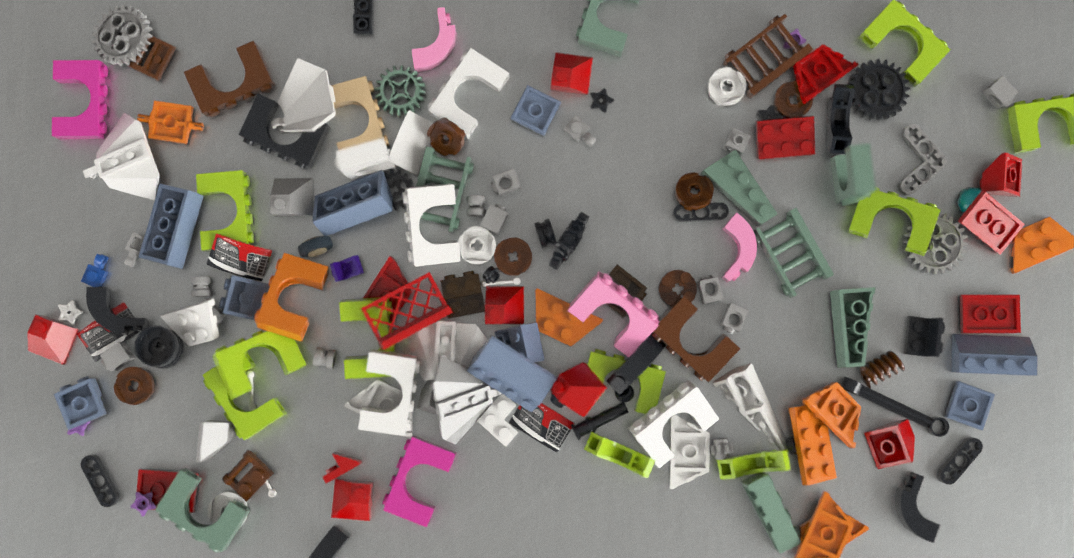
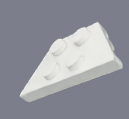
[161,299,219,347]
[344,379,413,439]
[669,414,710,489]

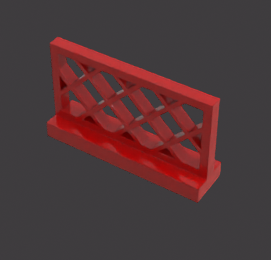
[360,272,453,350]

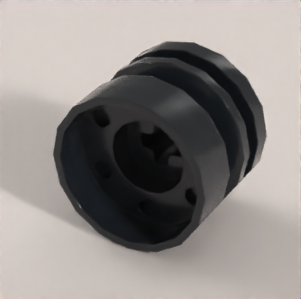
[134,326,184,369]

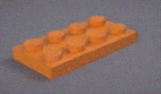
[789,405,837,486]

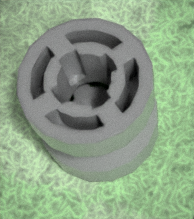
[467,195,486,217]
[190,277,211,297]
[313,347,337,369]

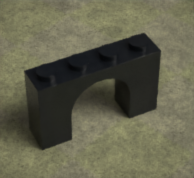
[239,94,330,169]

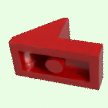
[322,452,363,483]

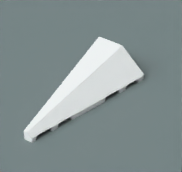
[713,363,790,455]

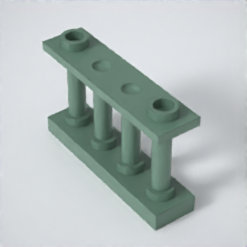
[416,146,474,233]
[753,208,834,298]

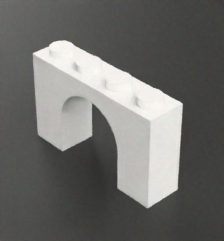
[428,48,509,139]
[334,138,397,181]
[402,183,460,266]
[358,349,420,436]
[628,380,719,468]

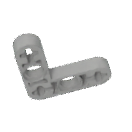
[898,124,947,195]

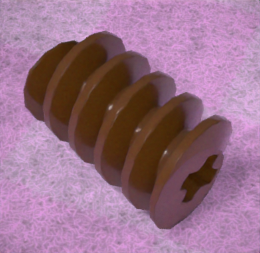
[859,351,905,388]

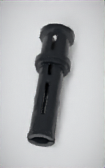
[571,402,629,441]

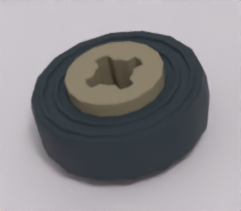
[298,236,333,257]

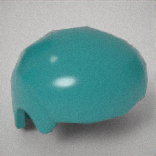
[957,187,981,214]

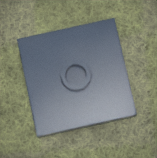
[510,85,561,136]
[944,381,995,431]

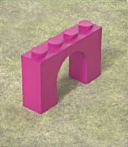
[52,60,108,139]
[382,436,457,528]

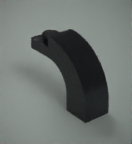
[826,84,855,154]
[86,287,149,336]
[606,332,666,394]
[895,472,940,543]

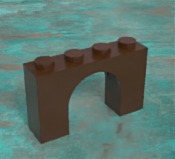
[184,41,276,117]
[651,294,740,383]

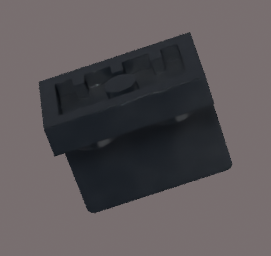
[904,316,945,357]

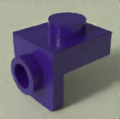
[330,255,364,282]

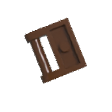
[128,36,176,81]
[222,450,274,502]

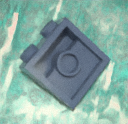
[219,275,270,320]
[54,376,107,430]

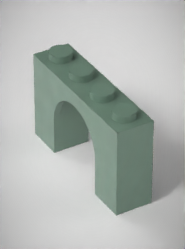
[576,0,639,57]
[830,143,876,206]
[155,468,251,552]

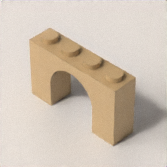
[331,76,390,151]

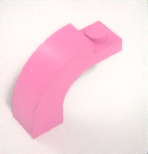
[412,7,456,72]
[721,213,757,282]

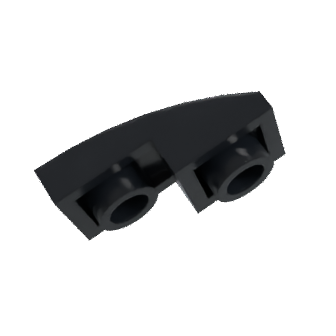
[353,0,374,34]
[309,526,349,558]

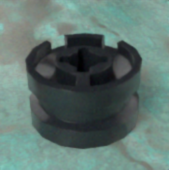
[534,219,557,249]

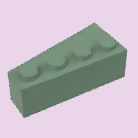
[700,150,777,227]
[830,287,876,368]
[741,472,801,554]

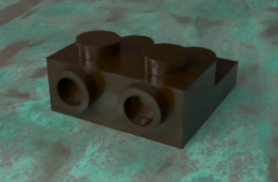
[605,264,647,319]
[440,271,485,319]

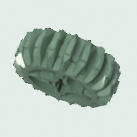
[374,65,426,117]

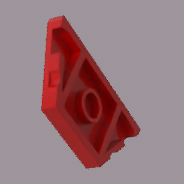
[793,44,859,104]
[363,256,413,321]

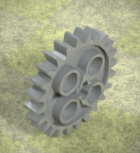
[92,5,153,66]
[903,213,969,275]

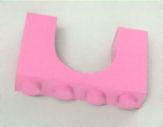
[568,271,659,358]

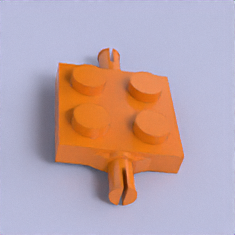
[137,101,204,145]

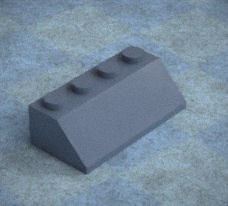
[312,170,393,236]
[139,184,204,269]
[951,334,1038,376]
[467,336,557,412]

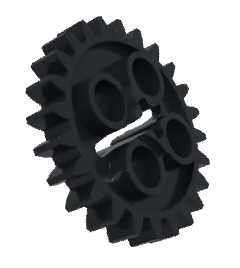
[847,59,910,121]
[549,212,590,270]

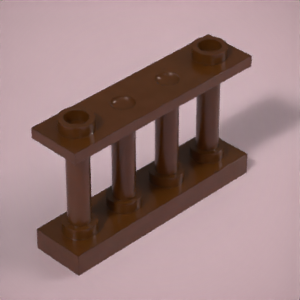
[723,14,813,99]

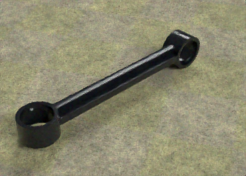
[840,376,949,437]

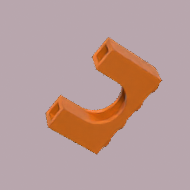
[254,253,329,342]

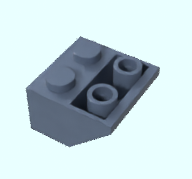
[495,323,544,362]

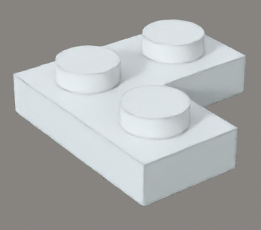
[477,394,518,447]

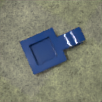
[81,254,109,287]

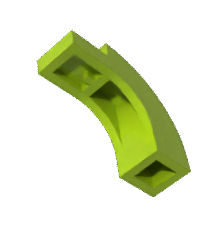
[584,432,655,478]
[717,449,791,479]

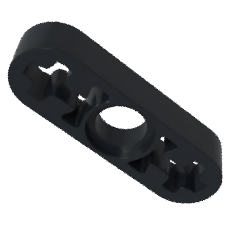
[673,202,729,222]
[937,437,983,485]
[81,455,119,507]

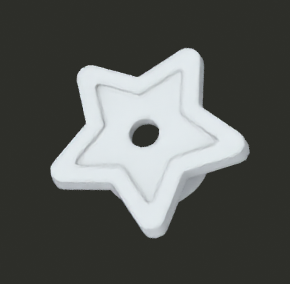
[58,300,83,325]

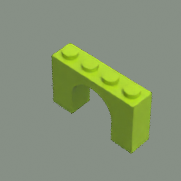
[859,0,951,87]
[1007,93,1074,153]
[196,170,254,252]
[849,187,941,256]
[339,297,395,379]
[212,330,306,400]
[587,349,666,414]
[202,352,287,440]

